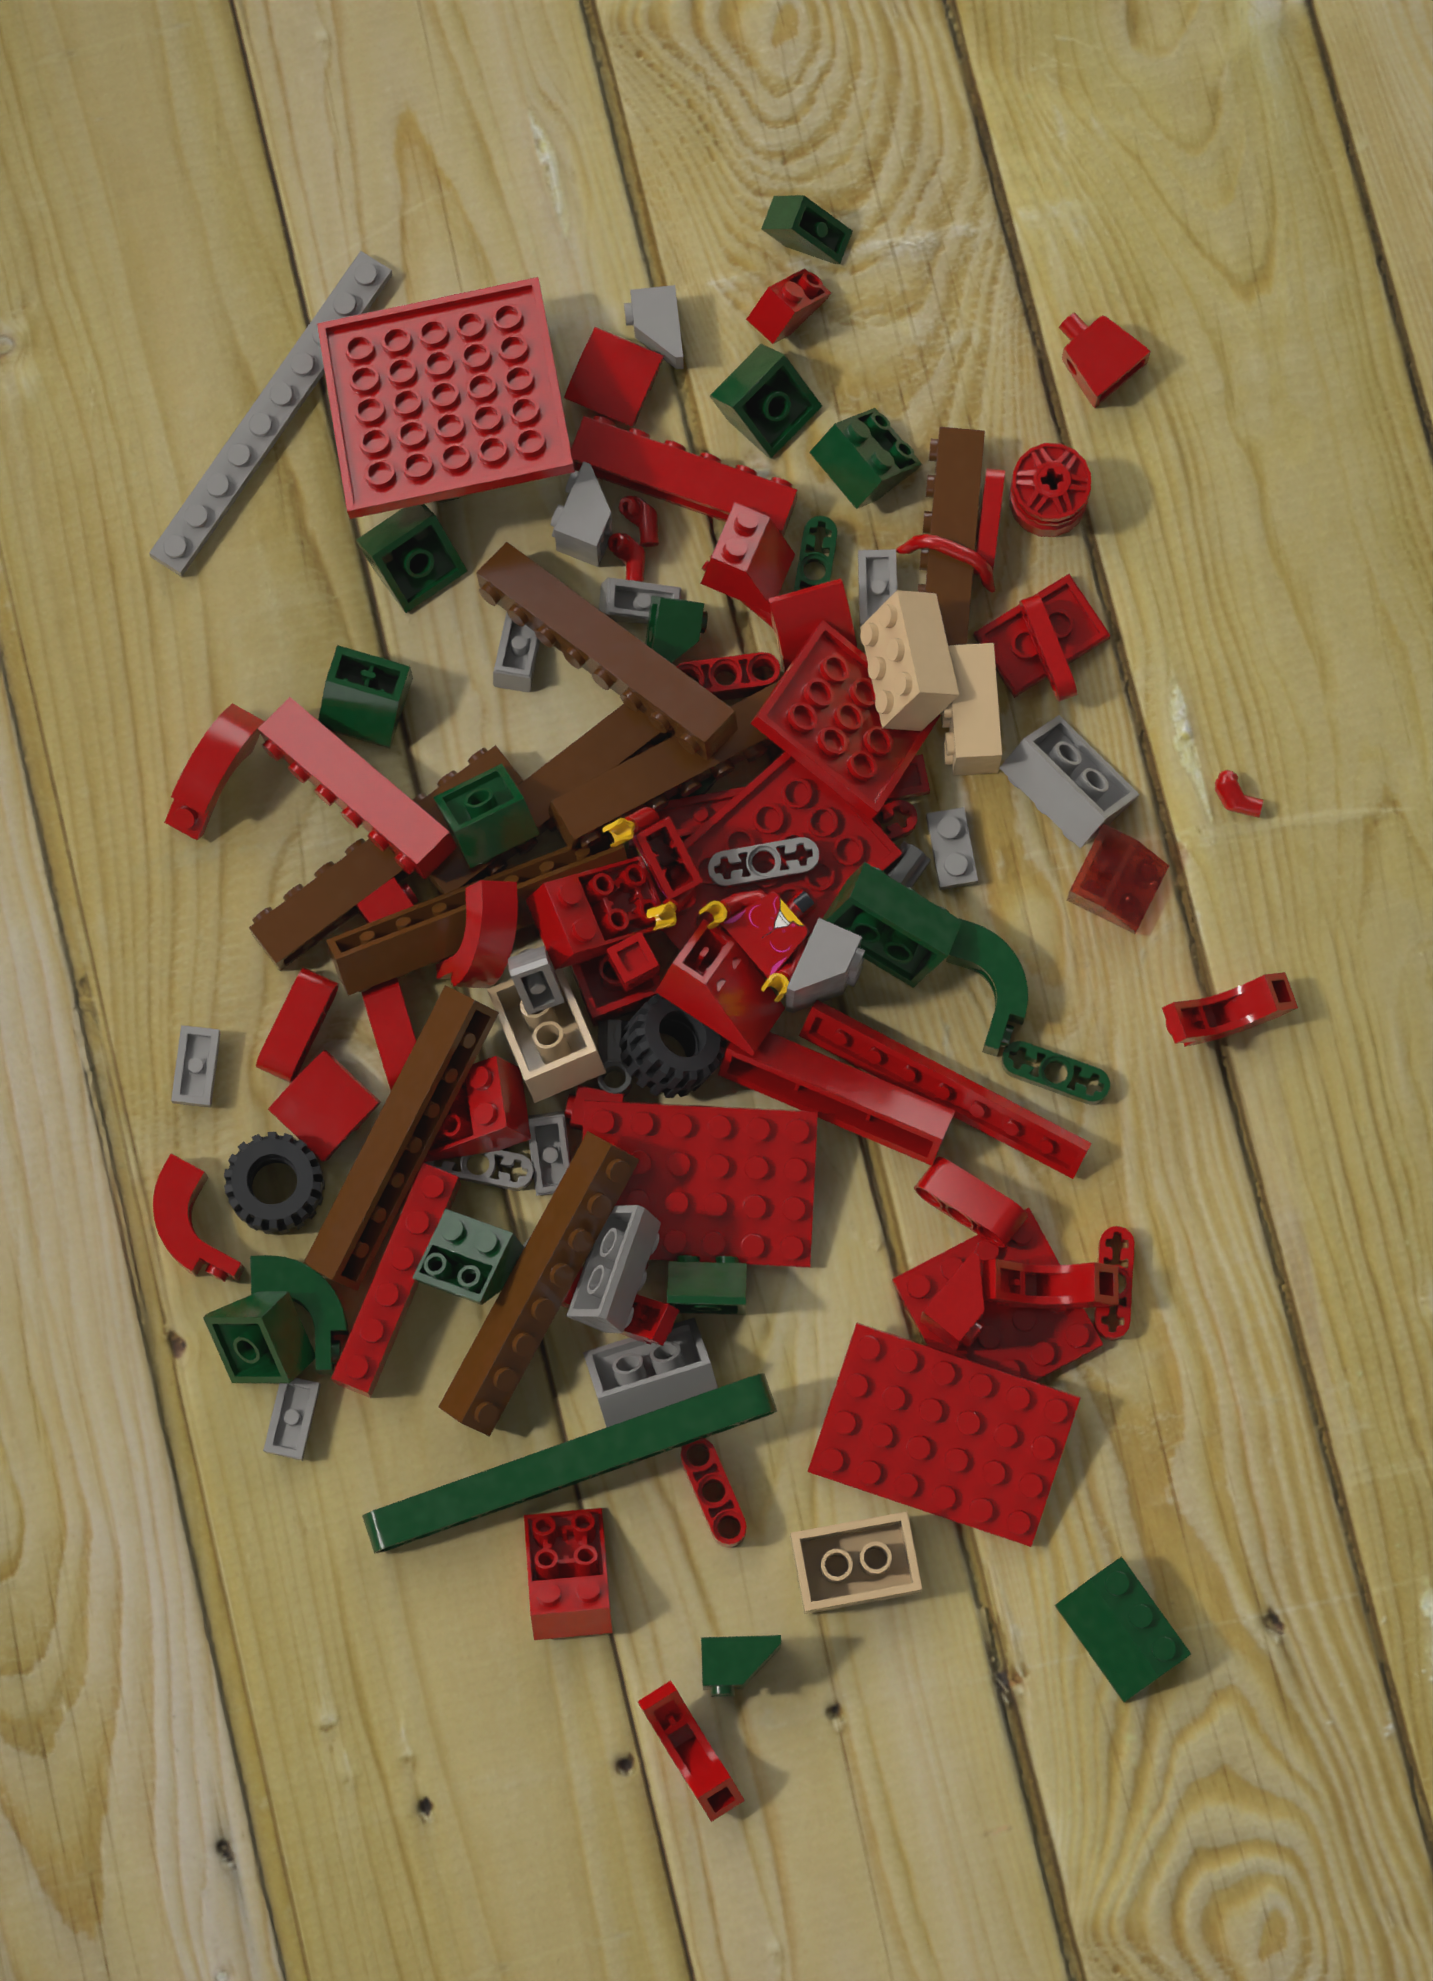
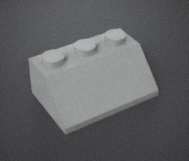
[1000,715,1140,848]
[786,918,865,1013]
[566,1205,661,1333]
[583,1317,718,1427]

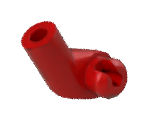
[618,496,659,547]
[607,532,646,582]
[1215,770,1264,818]

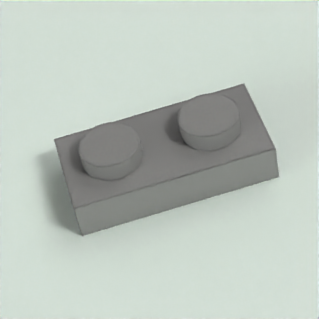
[858,549,897,627]
[926,807,978,890]
[171,1025,221,1108]
[263,1378,321,1461]

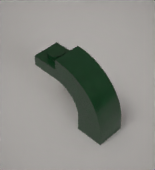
[946,918,1028,1057]
[250,1255,349,1375]

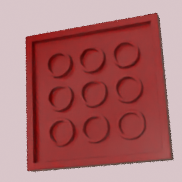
[750,620,941,820]
[892,1208,1103,1381]

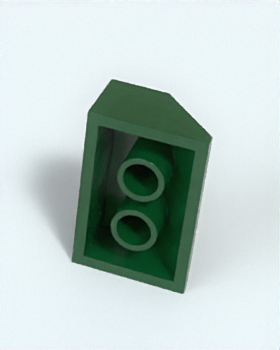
[822,862,962,988]
[1054,1556,1191,1703]

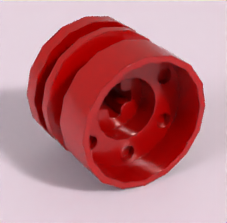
[1009,443,1091,537]

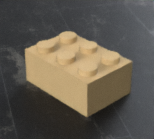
[860,590,959,731]
[941,643,1002,776]
[487,966,606,1103]
[790,1511,922,1614]

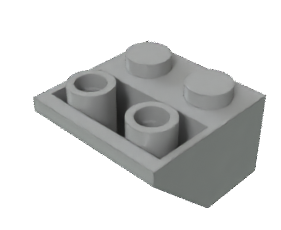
[551,461,613,567]

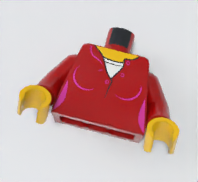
[603,807,703,931]
[699,889,817,1002]

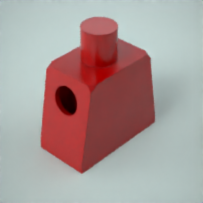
[1059,313,1151,408]

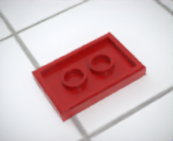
[973,574,1111,698]

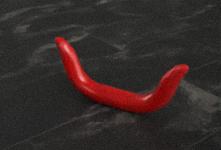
[896,534,996,592]

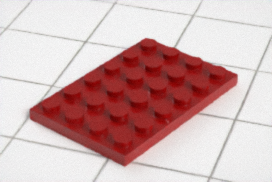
[649,752,902,978]
[582,1100,818,1267]
[807,1322,1081,1547]

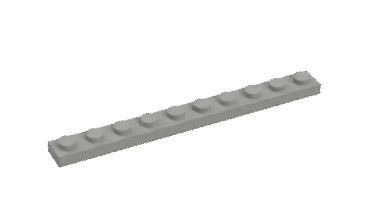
[149,251,393,577]

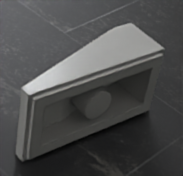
[599,577,681,624]
[493,612,540,692]
[528,1111,571,1196]

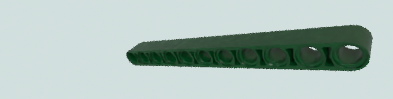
[362,1373,777,1554]

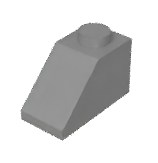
[624,285,684,369]
[508,945,564,1015]

